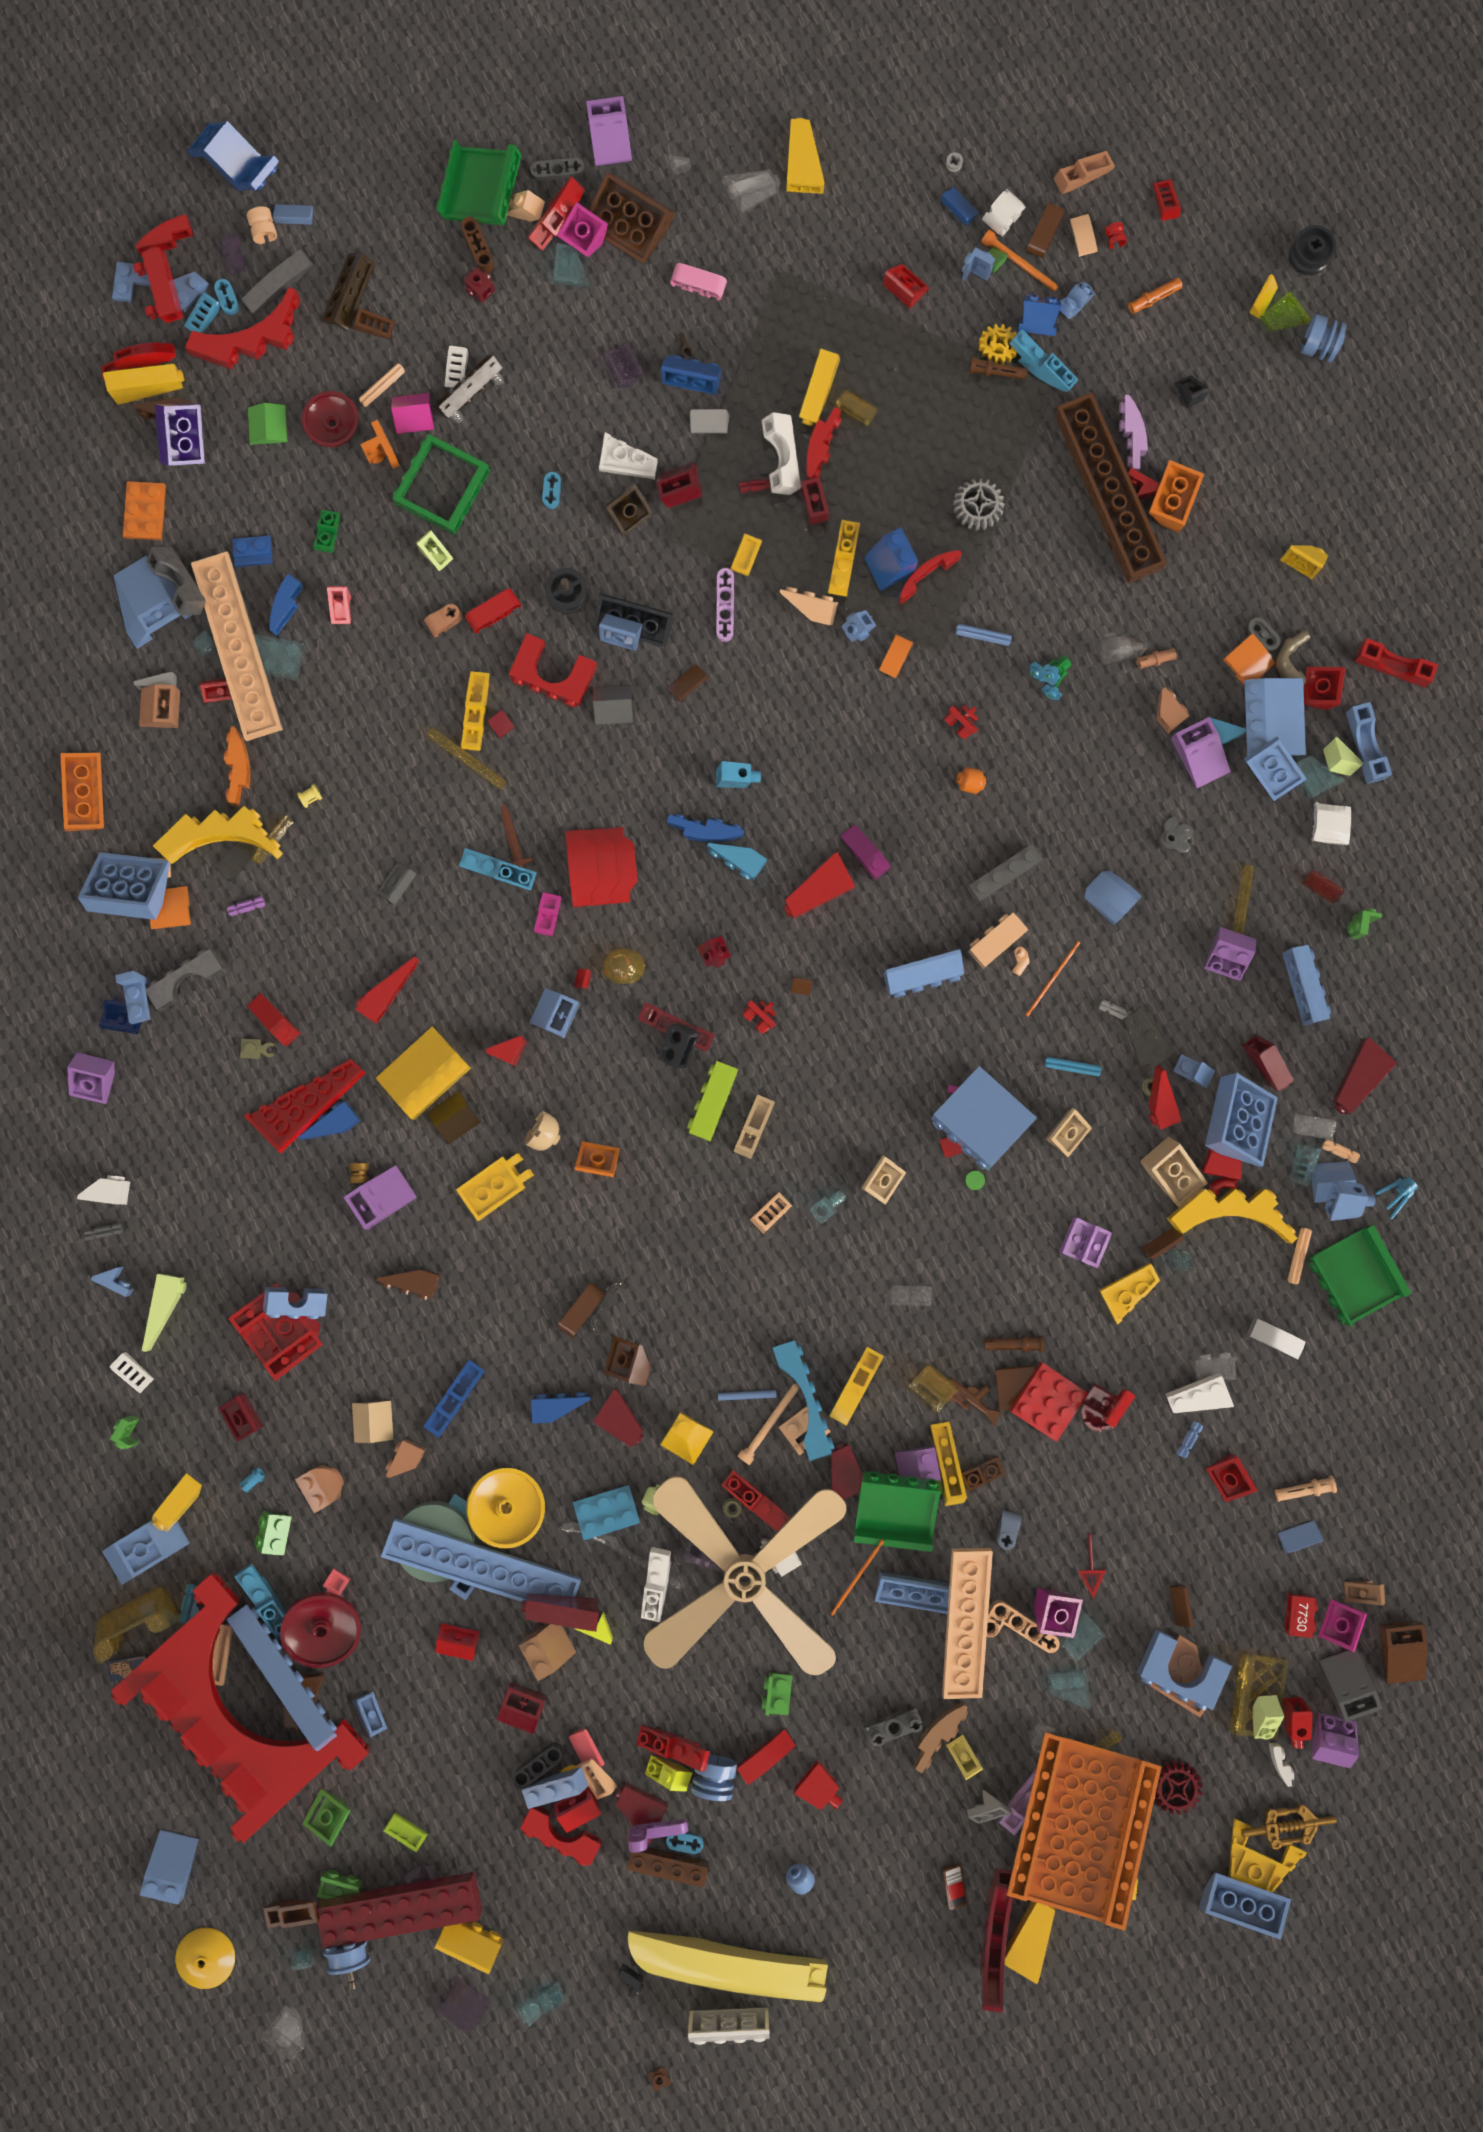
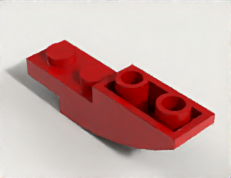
[527,176,585,251]
[101,342,176,381]
[806,407,842,480]
[721,1470,791,1532]
[636,1725,710,1772]

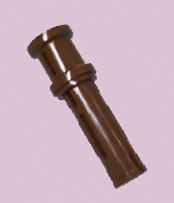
[969,356,1028,380]
[984,1335,1044,1353]

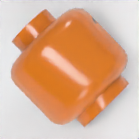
[956,767,986,794]

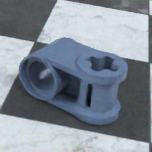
[996,1510,1022,1550]

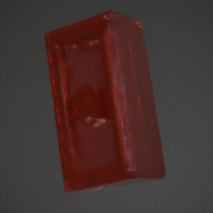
[1301,870,1345,904]

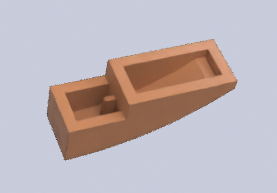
[1053,151,1115,194]

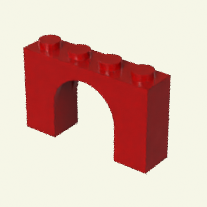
[509,633,597,708]

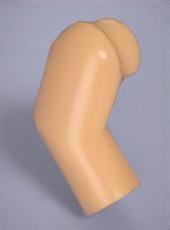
[1012,946,1029,976]

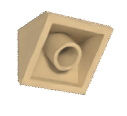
[1045,1108,1092,1157]
[861,1156,906,1205]
[352,1400,393,1443]

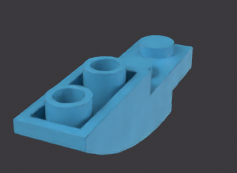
[1009,329,1078,392]
[459,848,537,891]
[234,1563,286,1641]

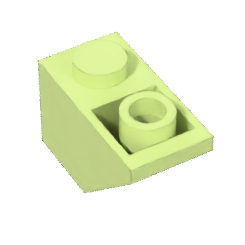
[1253,1695,1284,1739]

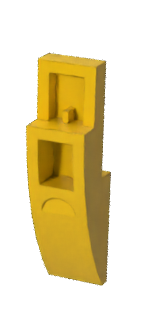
[828,520,860,597]
[829,1347,884,1426]

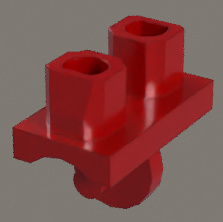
[944,705,979,739]
[742,1000,776,1034]

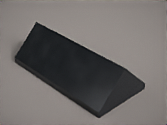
[593,593,674,648]

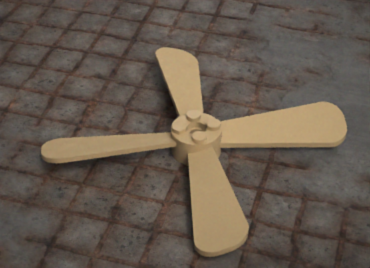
[644,1476,846,1675]

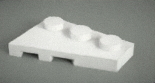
[599,432,658,480]

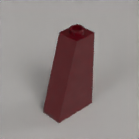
[1332,1037,1398,1114]
[521,1593,599,1632]

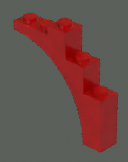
[185,287,300,369]

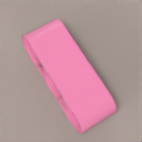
[670,263,727,300]

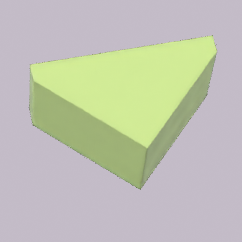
[416,530,453,571]
[1323,737,1364,776]

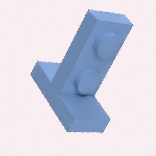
[115,971,151,1024]

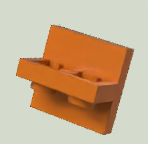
[360,420,400,469]

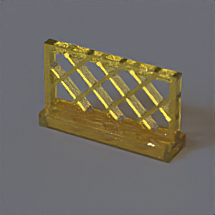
[1229,1652,1288,1739]

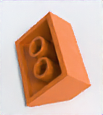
[1149,460,1204,533]

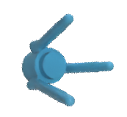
[1375,1177,1418,1219]

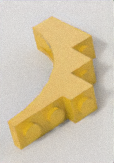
[153,806,283,864]
[1166,1189,1298,1243]

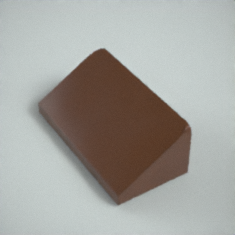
[667,664,708,702]
[1142,1227,1184,1260]
[1170,1584,1194,1627]

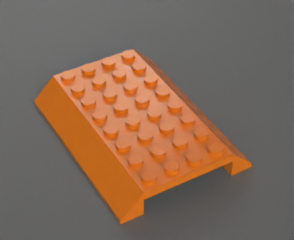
[1007,1732,1161,1931]

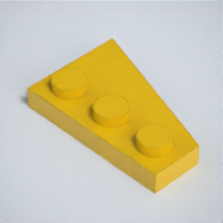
[1099,1263,1160,1325]

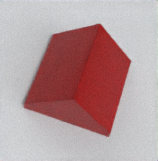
[883,264,929,309]
[1303,667,1345,710]
[485,1035,526,1067]
[1206,1453,1257,1502]

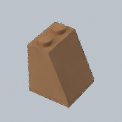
[519,1623,576,1681]

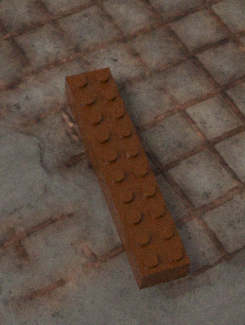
[1054,393,1167,584]

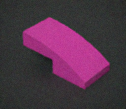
[534,892,561,936]

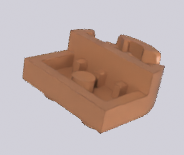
[295,1464,344,1513]

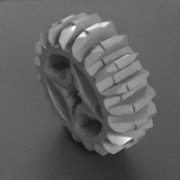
[953,478,1005,531]

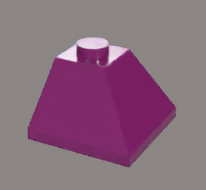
[1034,1587,1083,1638]

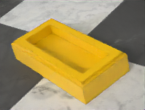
[731,534,762,576]

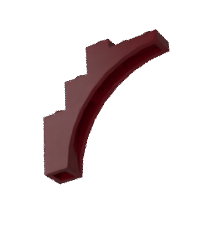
[980,1868,1013,2013]

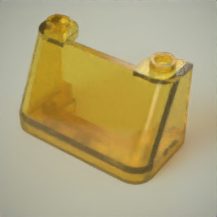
[93,1586,180,1664]

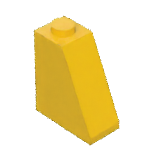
[152,1473,202,1532]

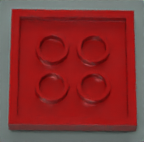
[1009,1361,1088,1442]

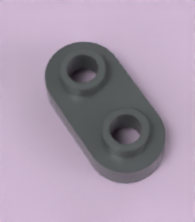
[1247,617,1280,652]

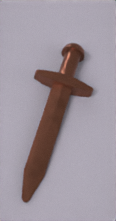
[502,803,533,867]

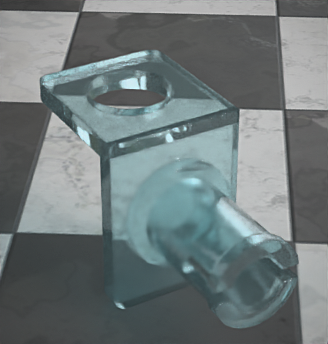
[809,1190,846,1224]

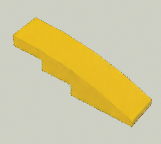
[461,671,490,751]

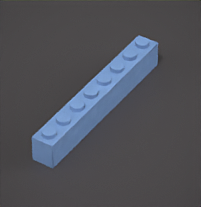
[227,1605,337,1751]

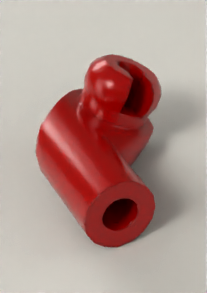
[1209,1178,1237,1196]

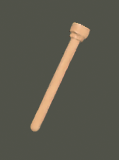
[737,1383,800,1465]

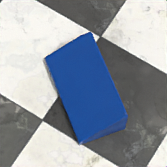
[941,187,980,226]

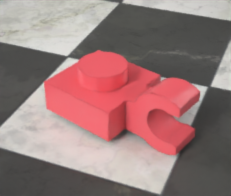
[323,1568,351,1596]

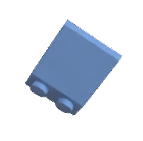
[140,1829,199,1905]

